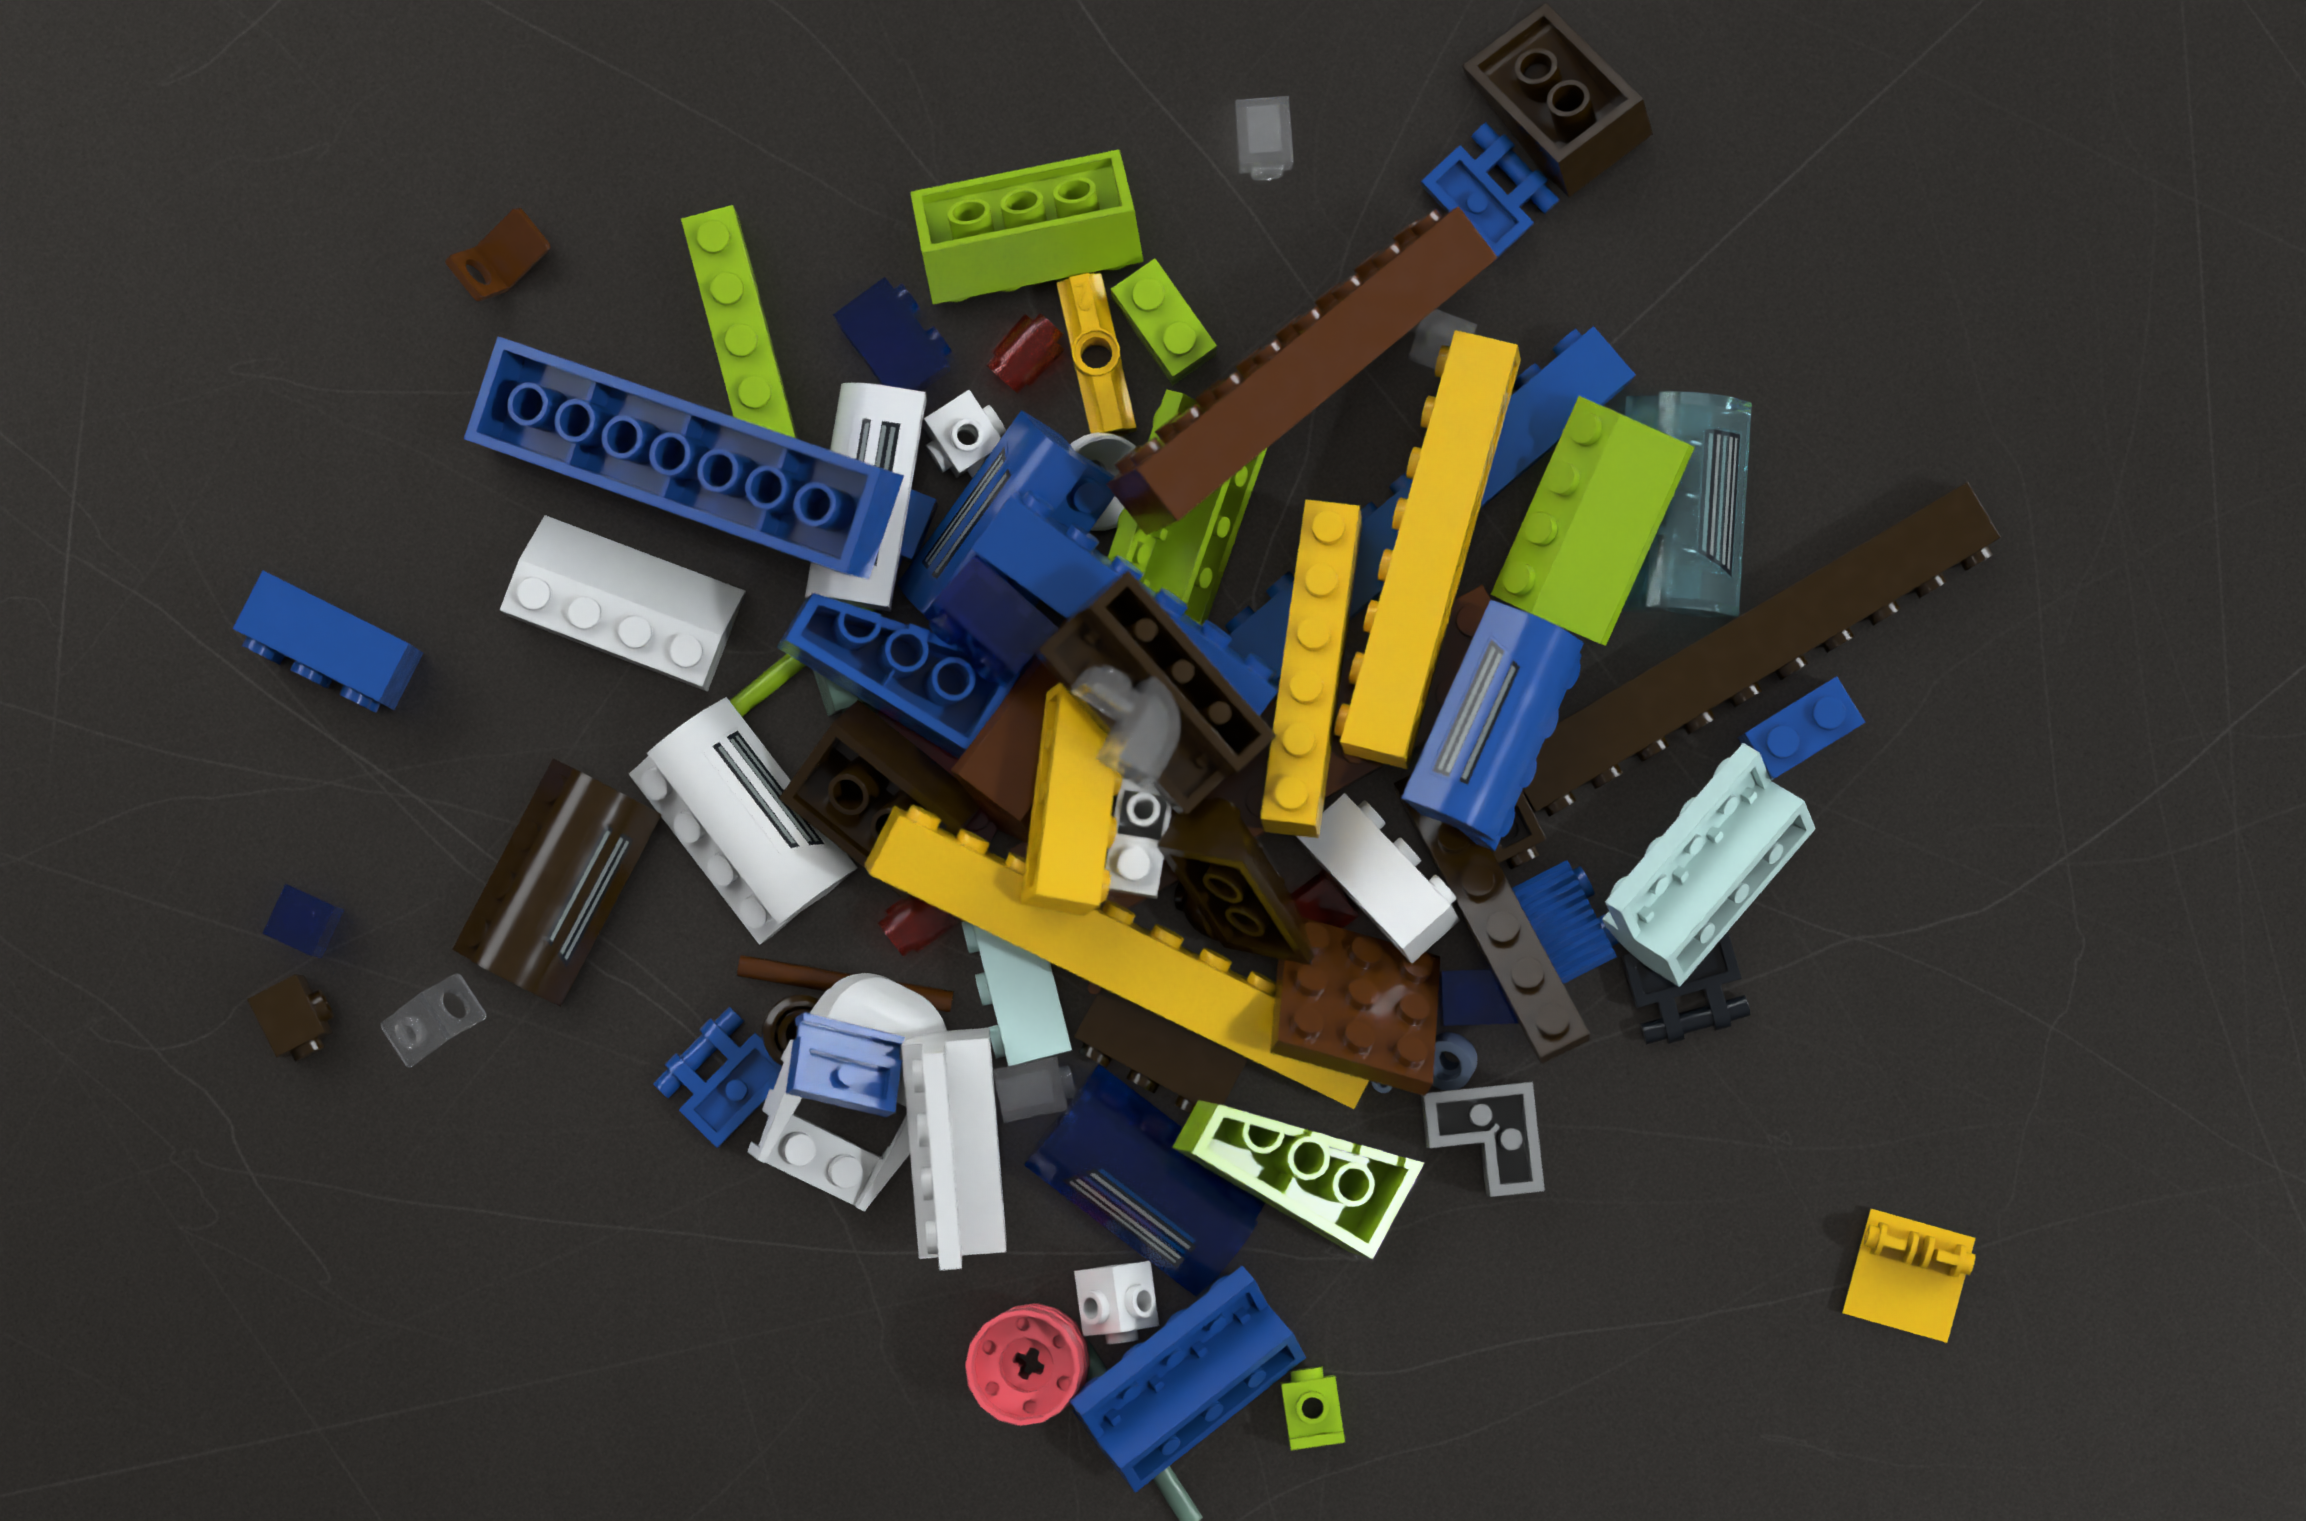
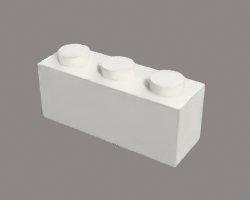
[1296,793,1460,964]

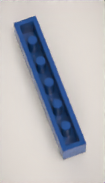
[972,490,1280,716]

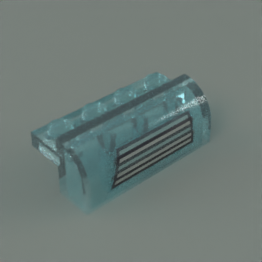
[1621,391,1752,617]

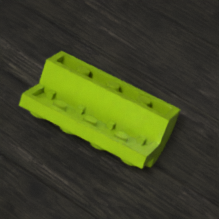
[1108,389,1268,626]

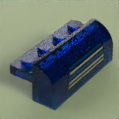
[1024,1064,1265,1296]

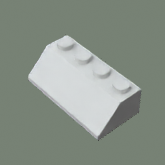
[500,515,746,692]

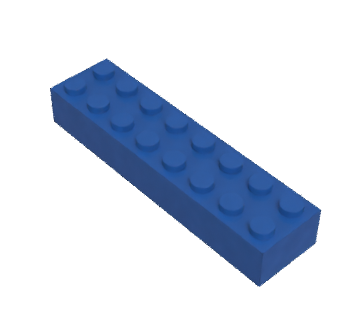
[464,336,904,579]

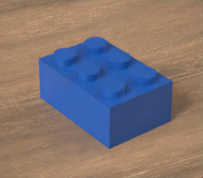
[233,570,423,713]

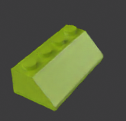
[910,149,1144,304]
[1491,396,1695,646]

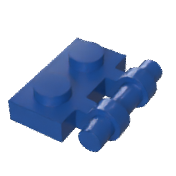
[1420,122,1560,262]
[653,1006,782,1148]

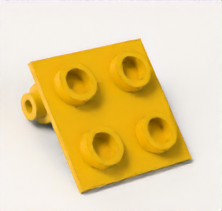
[1842,1208,1976,1343]

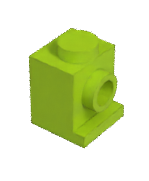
[1280,1366,1345,1450]

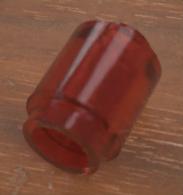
[986,313,1065,394]
[877,895,959,957]

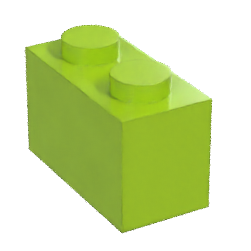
[1111,258,1217,386]

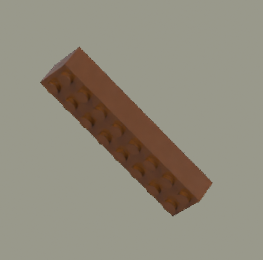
[1106,206,1498,535]

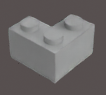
[1421,1082,1545,1197]

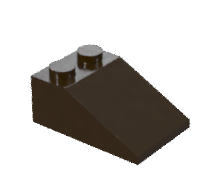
[1462,3,1653,197]

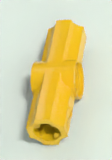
[1056,273,1137,437]

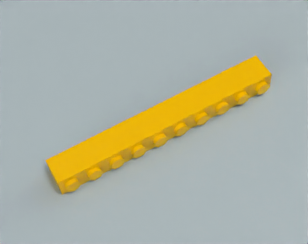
[865,805,1369,1109]

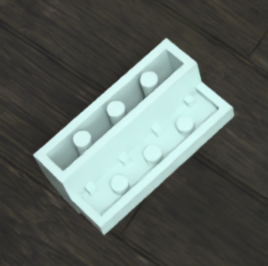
[1602,743,1816,987]

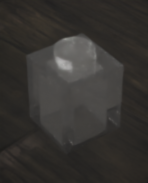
[1234,96,1294,180]
[993,1056,1077,1123]

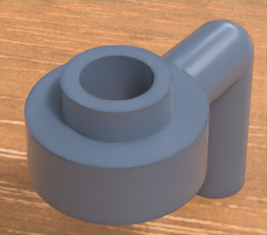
[1372,1032,1478,1093]

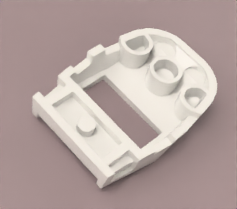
[747,973,947,1212]

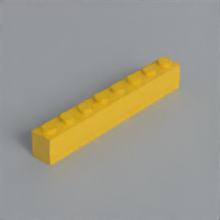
[1334,330,1521,769]

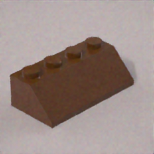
[951,618,1120,843]

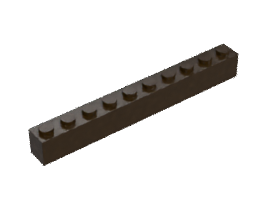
[1522,482,2001,817]

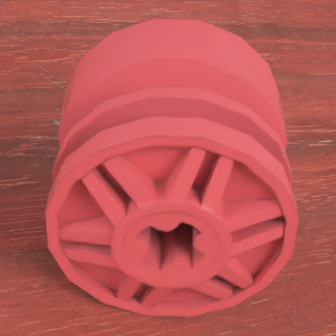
[965,1303,1090,1426]

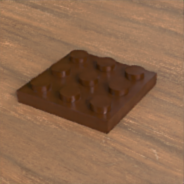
[1270,917,1441,1096]

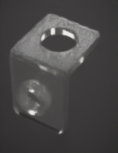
[380,973,487,1068]

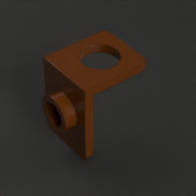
[445,208,551,302]

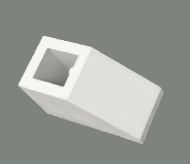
[1105,779,1172,899]

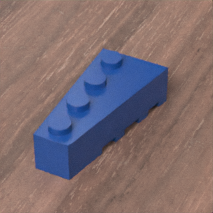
[776,593,1027,759]

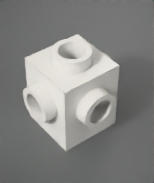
[922,390,1006,478]
[1074,1261,1159,1344]

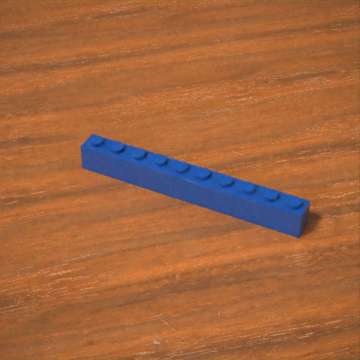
[1225,326,1636,681]

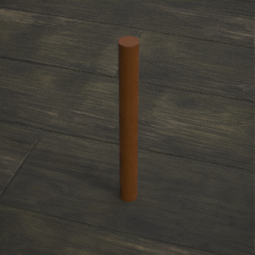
[737,955,954,1012]

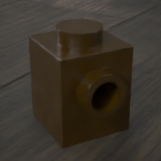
[247,974,334,1062]

